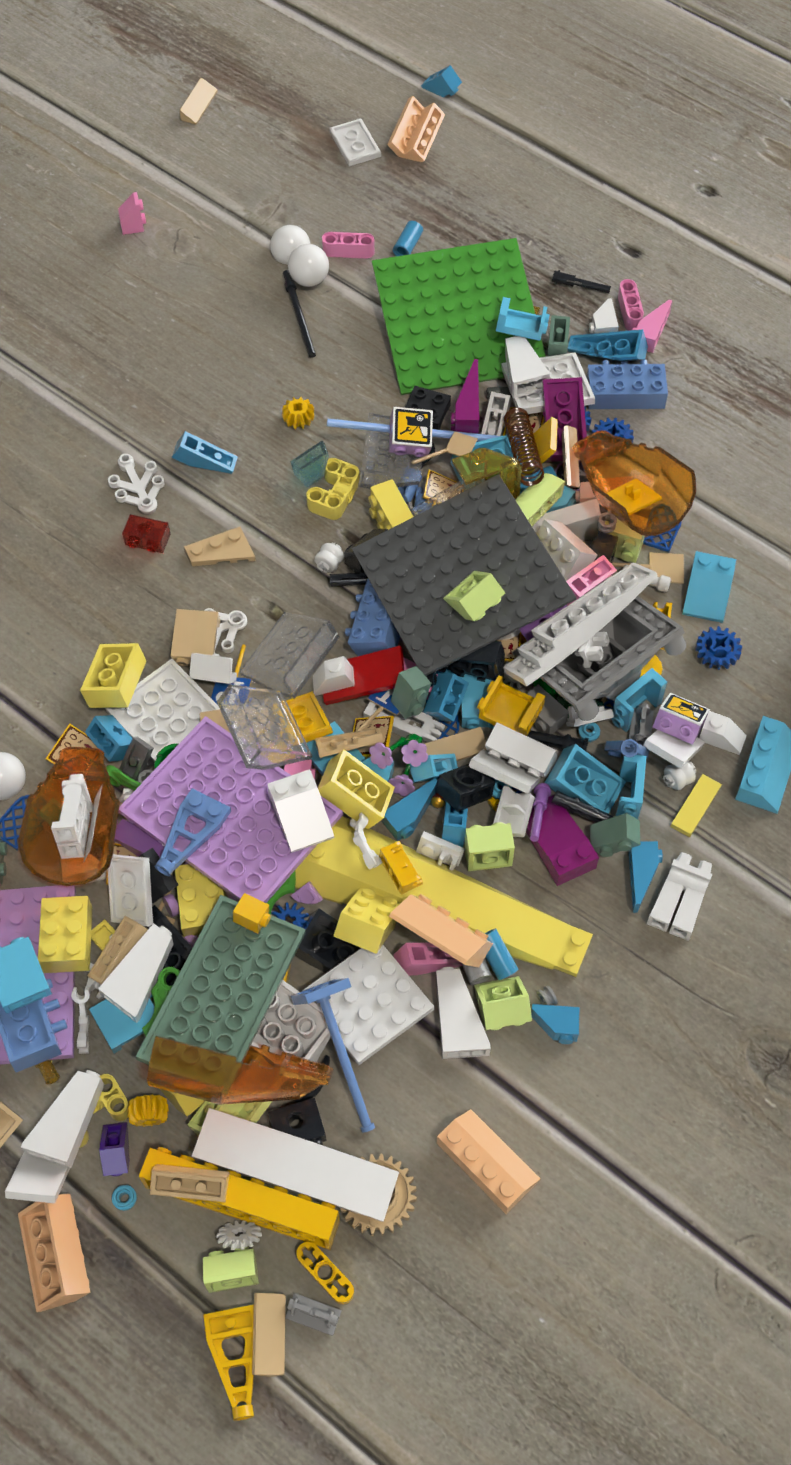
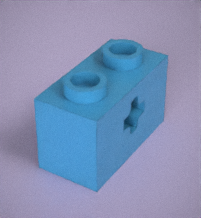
[423,673,469,722]
[85,715,132,762]

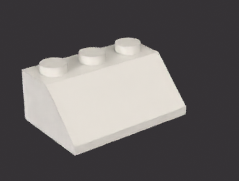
[485,723,558,778]

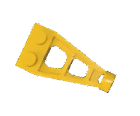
[203,1304,254,1421]

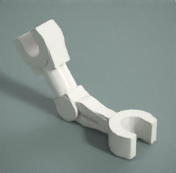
[350,812,382,870]
[71,986,91,1054]

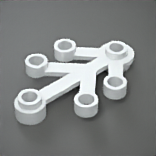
[108,454,165,515]
[204,608,247,654]

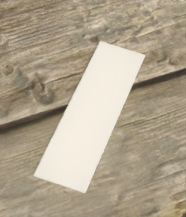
[83,786,102,863]

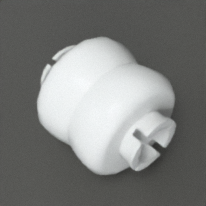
[315,543,344,573]
[663,761,696,790]

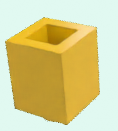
[233,893,271,934]

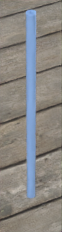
[327,418,521,446]

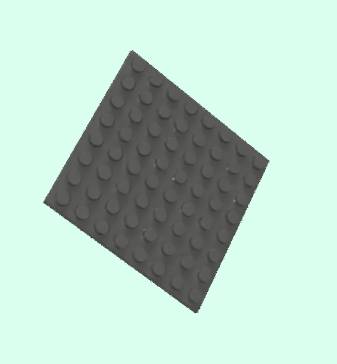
[352,474,576,676]

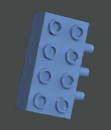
[586,360,668,410]
[345,579,400,656]
[0,979,68,1073]

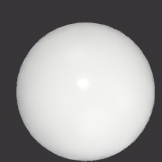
[270,225,310,265]
[288,244,329,287]
[0,752,26,800]

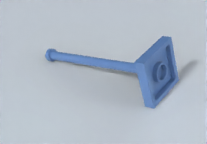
[291,978,375,1133]

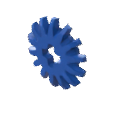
[271,902,309,928]

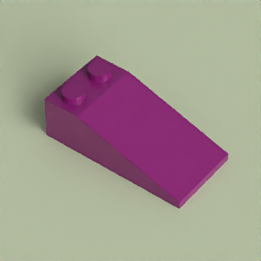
[451,359,479,434]
[542,377,588,462]
[526,795,599,886]

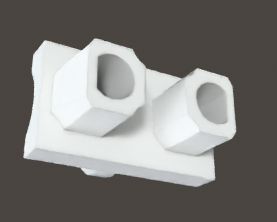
[574,632,610,668]

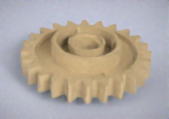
[340,1154,417,1236]

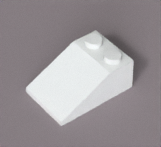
[267,769,334,853]

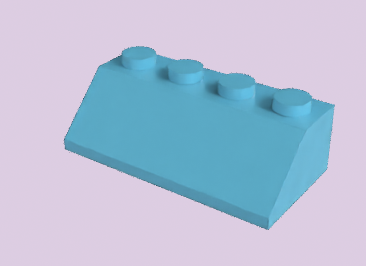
[735,716,791,814]

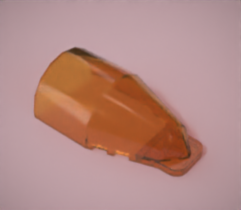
[572,430,696,536]
[18,747,120,886]
[147,1036,333,1105]

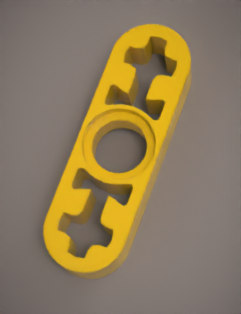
[296,1241,354,1305]

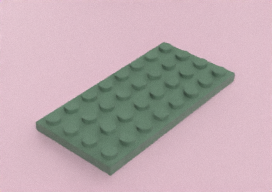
[136,895,306,1098]

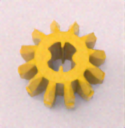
[282,396,315,430]
[127,1094,169,1127]

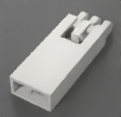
[363,701,445,742]

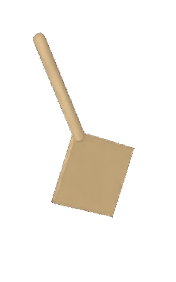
[411,431,478,465]

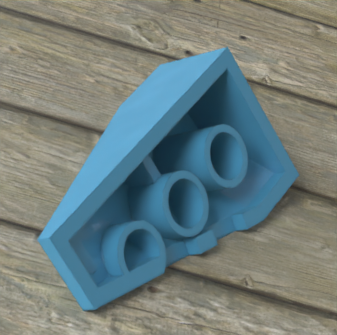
[567,329,648,361]

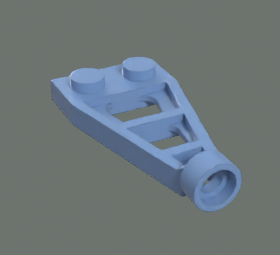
[604,739,649,759]
[155,788,231,876]

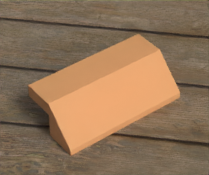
[387,96,445,162]

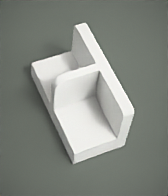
[189,653,237,684]
[493,786,535,837]

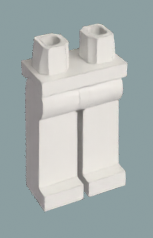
[51,774,93,859]
[647,852,712,941]

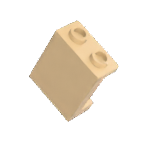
[171,609,220,666]

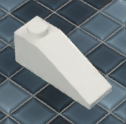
[481,392,512,436]

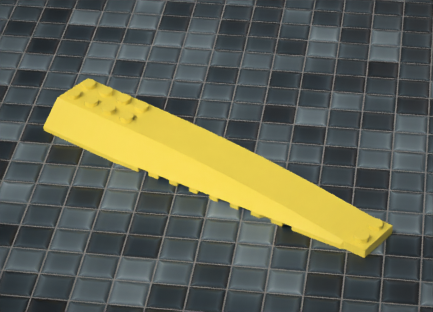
[295,816,593,977]

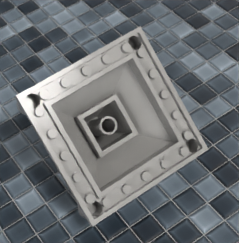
[512,596,686,721]

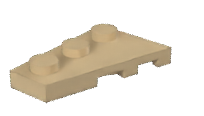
[184,526,256,566]
[315,728,383,758]

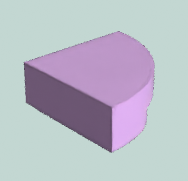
[291,881,323,904]

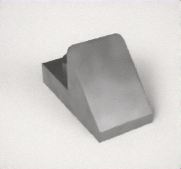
[119,736,155,781]

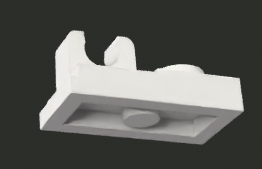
[566,706,614,727]
[416,831,465,871]

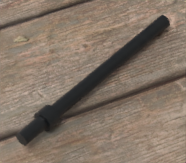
[283,270,316,358]

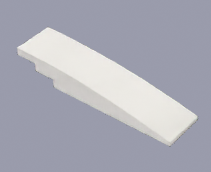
[503,562,658,686]
[192,1108,399,1222]

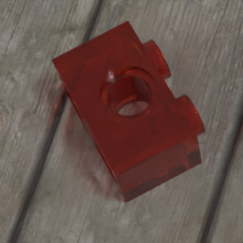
[122,514,171,553]

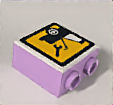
[389,407,433,457]
[653,693,710,745]

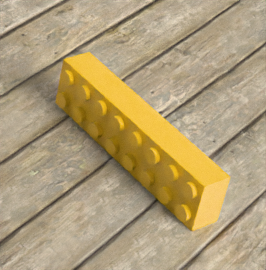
[139,1147,340,1250]

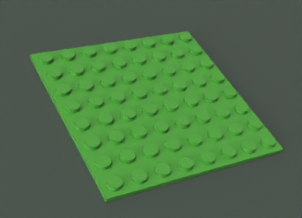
[372,238,546,395]

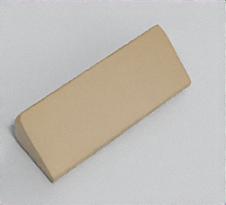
[180,78,218,125]
[561,426,580,488]
[425,727,487,761]
[87,916,148,985]
[150,1164,230,1202]
[252,1293,286,1377]

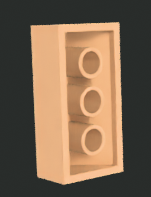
[389,894,493,968]
[437,1109,540,1214]
[18,1194,90,1312]

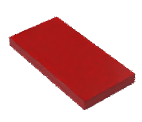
[323,646,404,705]

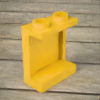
[477,675,545,736]

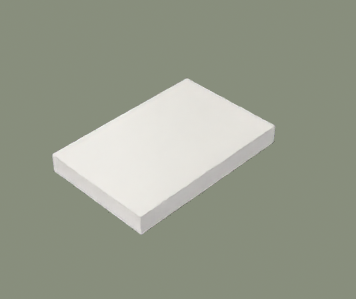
[329,119,381,166]
[643,730,705,768]
[469,749,542,794]
[107,854,153,927]
[5,1152,70,1203]

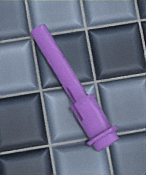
[530,783,551,842]

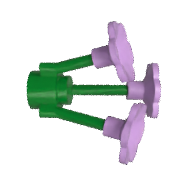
[369,733,428,797]

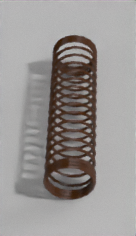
[504,408,544,486]

